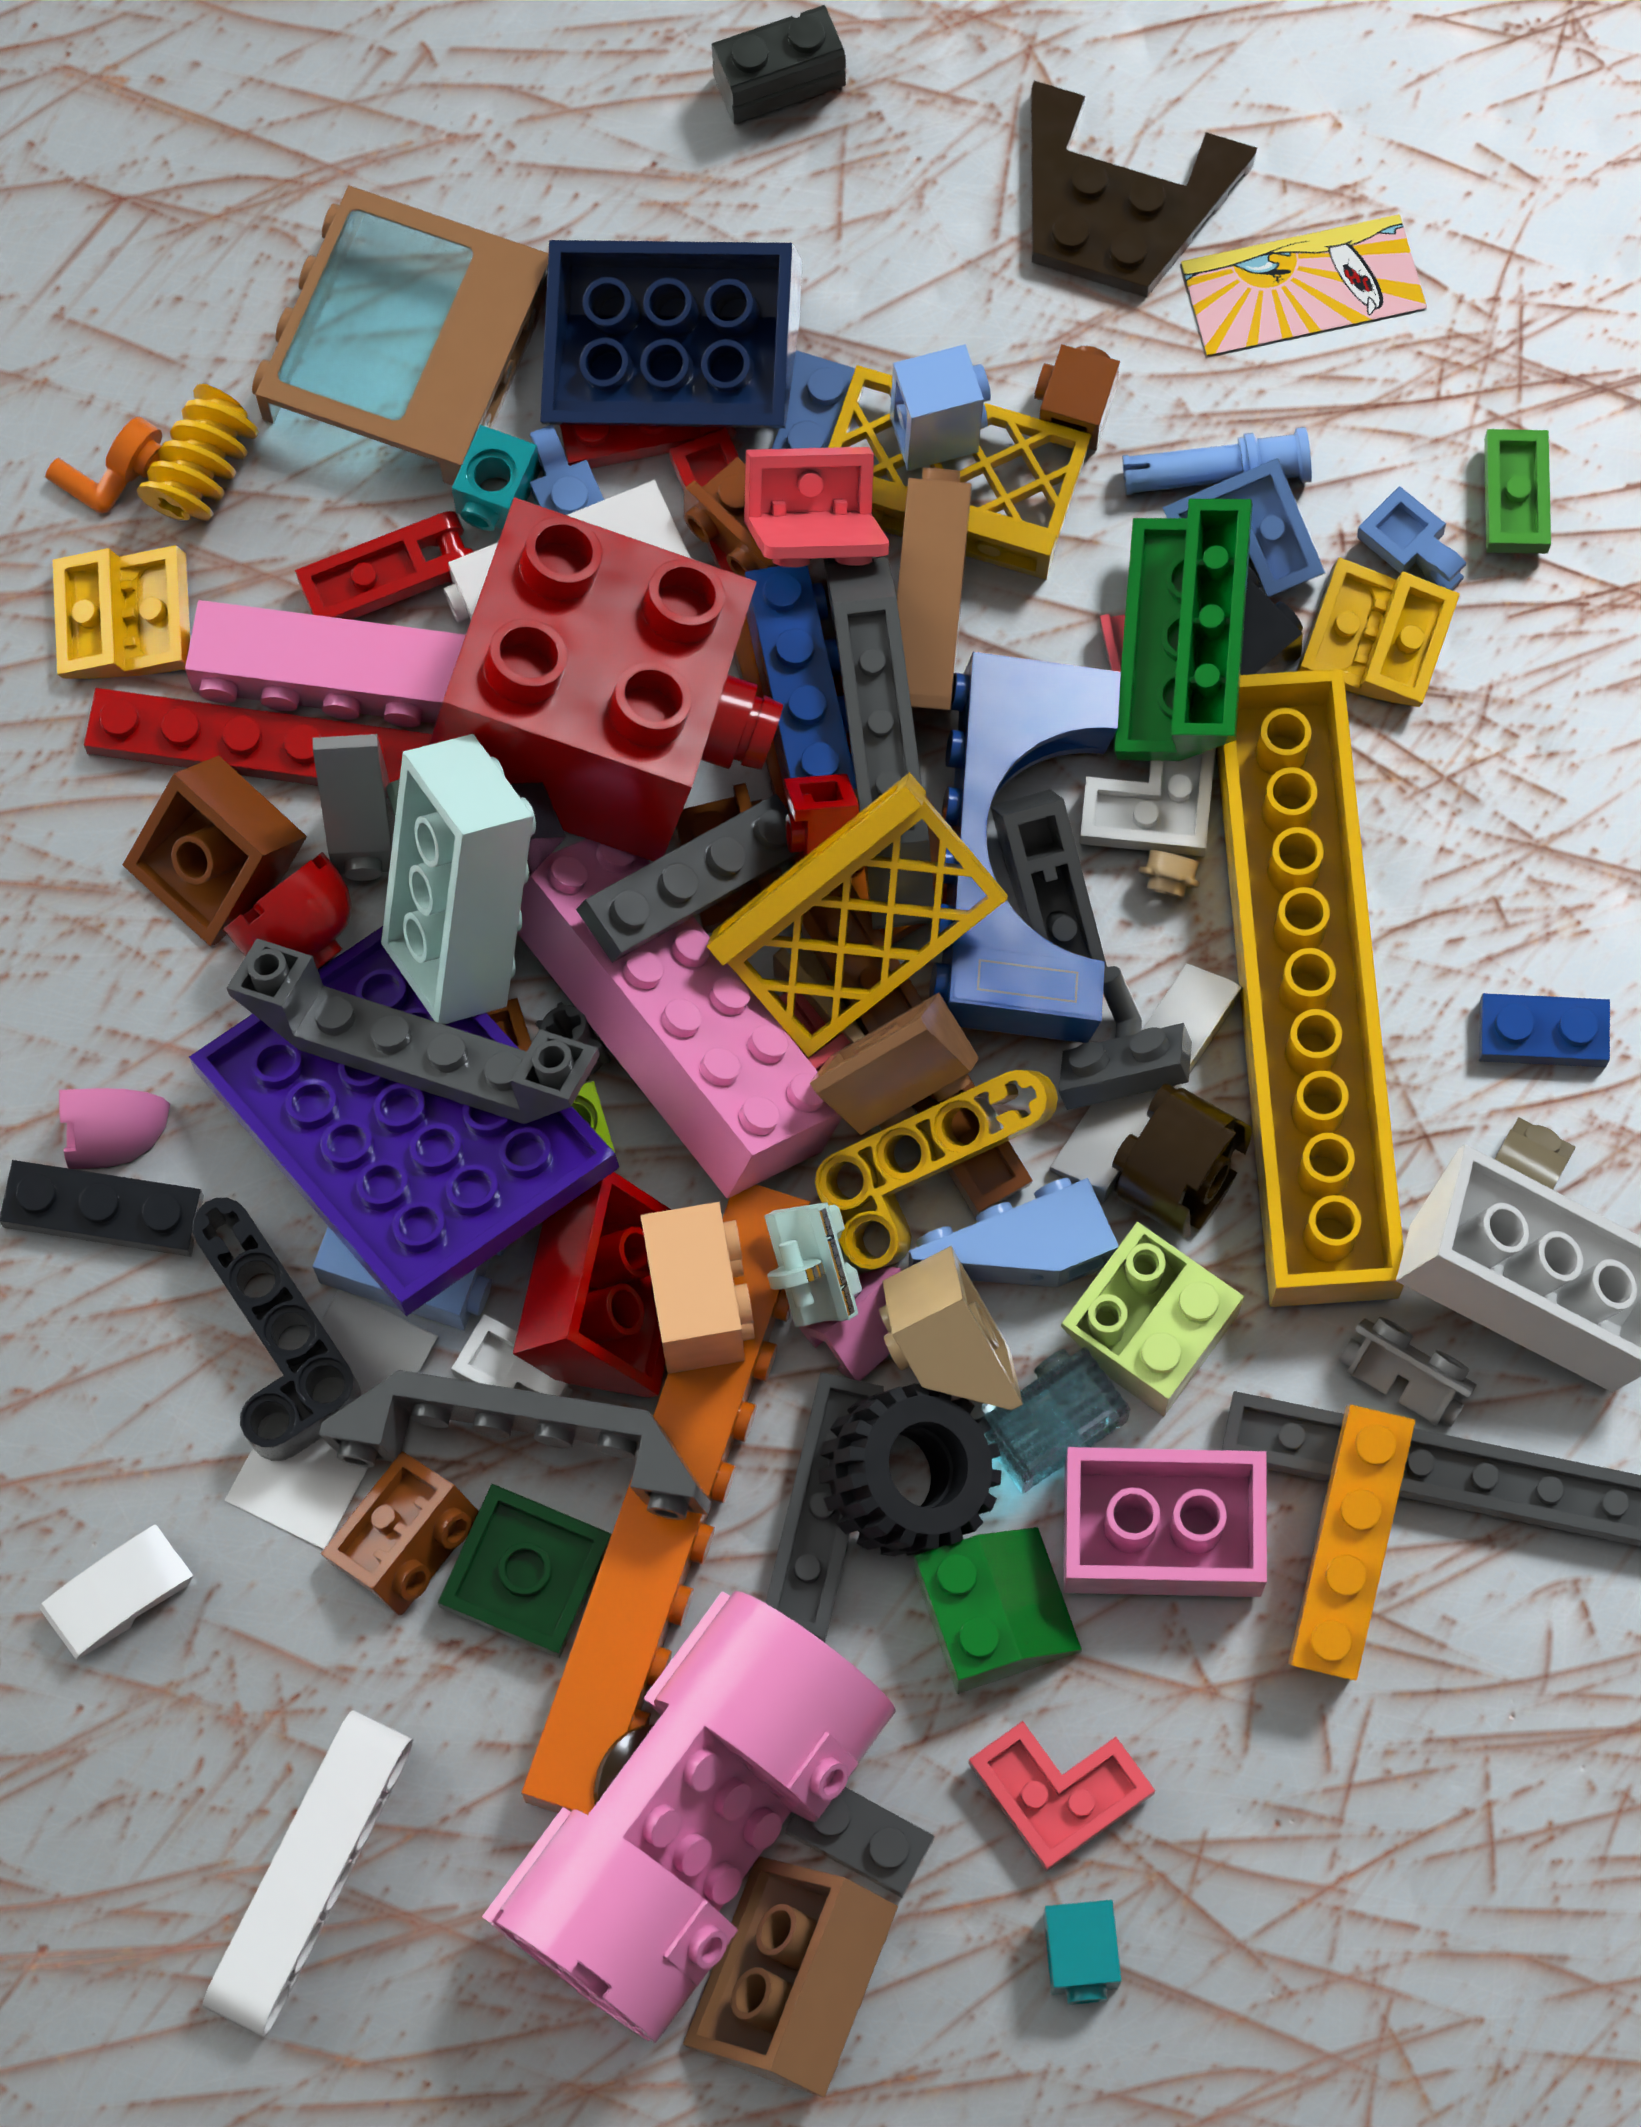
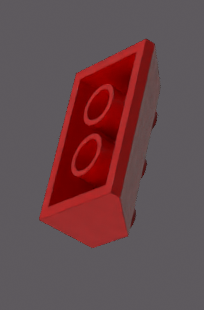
[513,1172,672,1398]

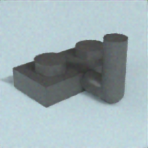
[1058,966,1192,1110]

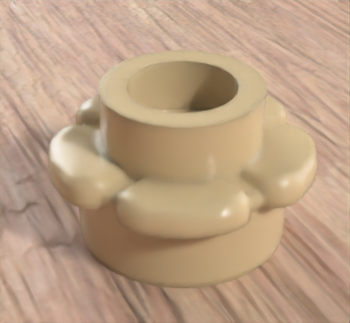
[1139,850,1200,898]

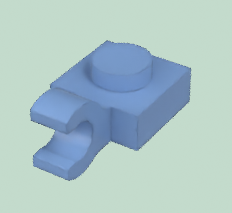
[530,424,604,515]
[1357,486,1466,590]

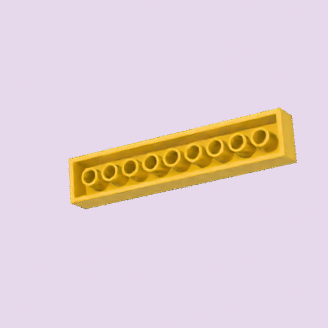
[1216,669,1404,1307]

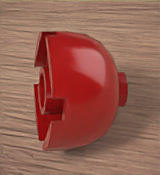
[223,852,352,969]

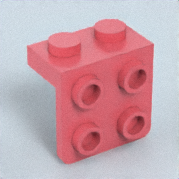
[744,447,889,567]

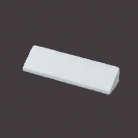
[1050,963,1242,1203]

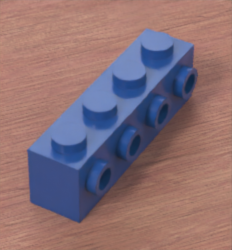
[745,565,857,814]

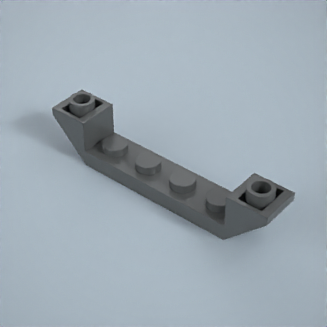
[825,557,934,930]
[226,938,600,1124]
[319,1370,711,1520]

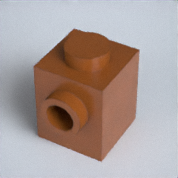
[1034,344,1120,451]

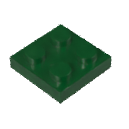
[438,1483,612,1658]

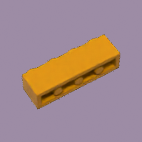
[1288,1404,1416,1681]

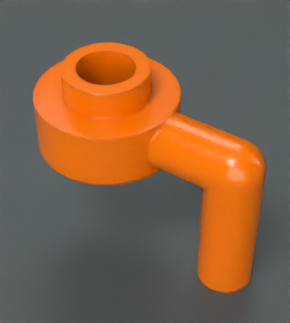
[45,416,162,513]

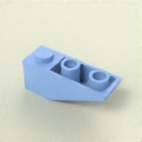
[908,1178,1119,1288]

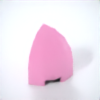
[59,1088,170,1169]
[799,1267,901,1381]

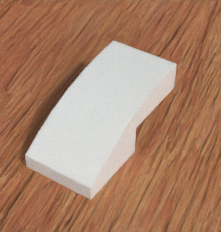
[39,1524,193,1660]

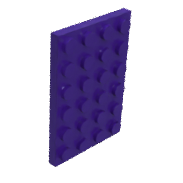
[189,926,620,1317]

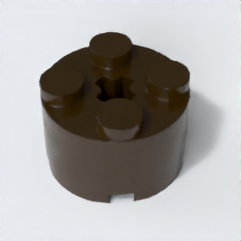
[1112,1083,1252,1238]

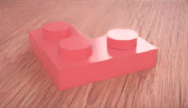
[968,1721,1155,1872]

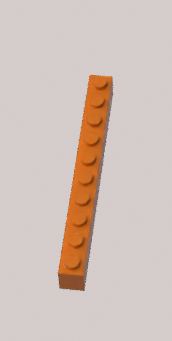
[521,1184,810,1815]

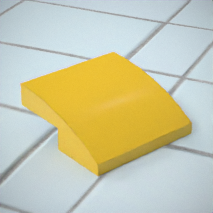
[52,545,190,679]
[1296,557,1460,707]

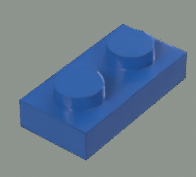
[1479,993,1610,1068]

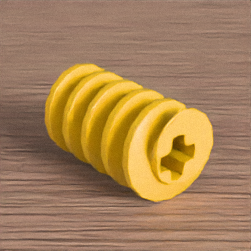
[136,384,259,521]

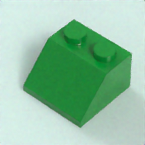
[914,1527,1082,1694]

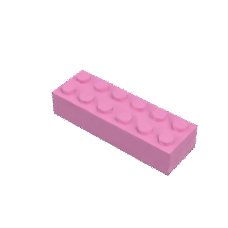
[517,839,842,1199]

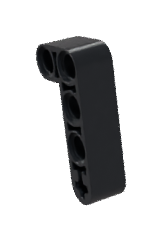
[192,1198,361,1461]

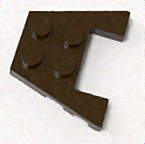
[1031,81,1257,298]

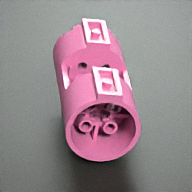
[482,1591,896,2043]

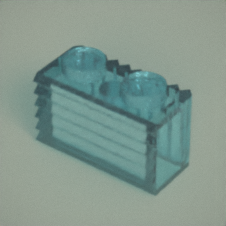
[981,1347,1131,1494]

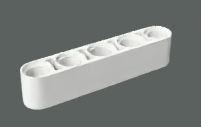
[203,1710,413,2037]

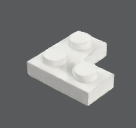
[1079,748,1215,857]

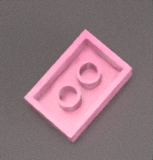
[1063,1447,1267,1597]

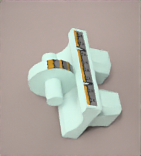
[764,1202,862,1327]

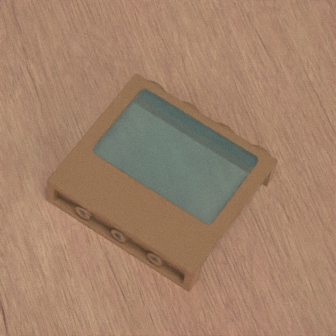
[252,185,549,486]

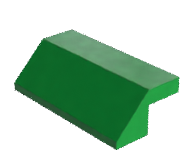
[1115,499,1253,761]

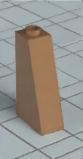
[897,468,972,710]

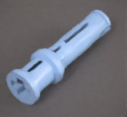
[1122,427,1312,495]

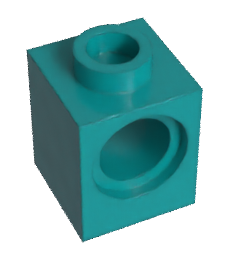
[451,425,541,531]
[1043,1900,1121,2005]

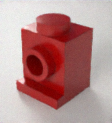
[784,774,859,872]

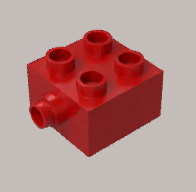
[429,497,783,861]

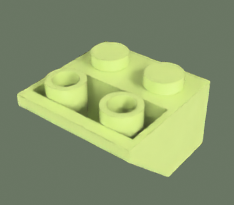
[1061,1221,1244,1416]

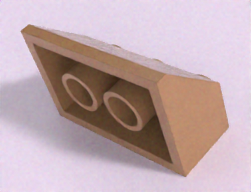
[683,1856,898,2098]

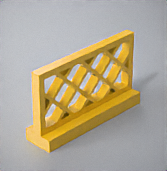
[828,365,1091,580]
[706,772,1008,1058]

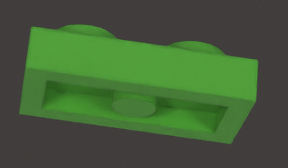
[1484,429,1551,554]

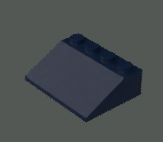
[540,240,802,428]

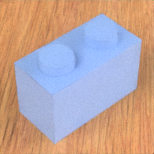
[890,344,991,471]

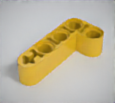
[815,1070,1058,1269]

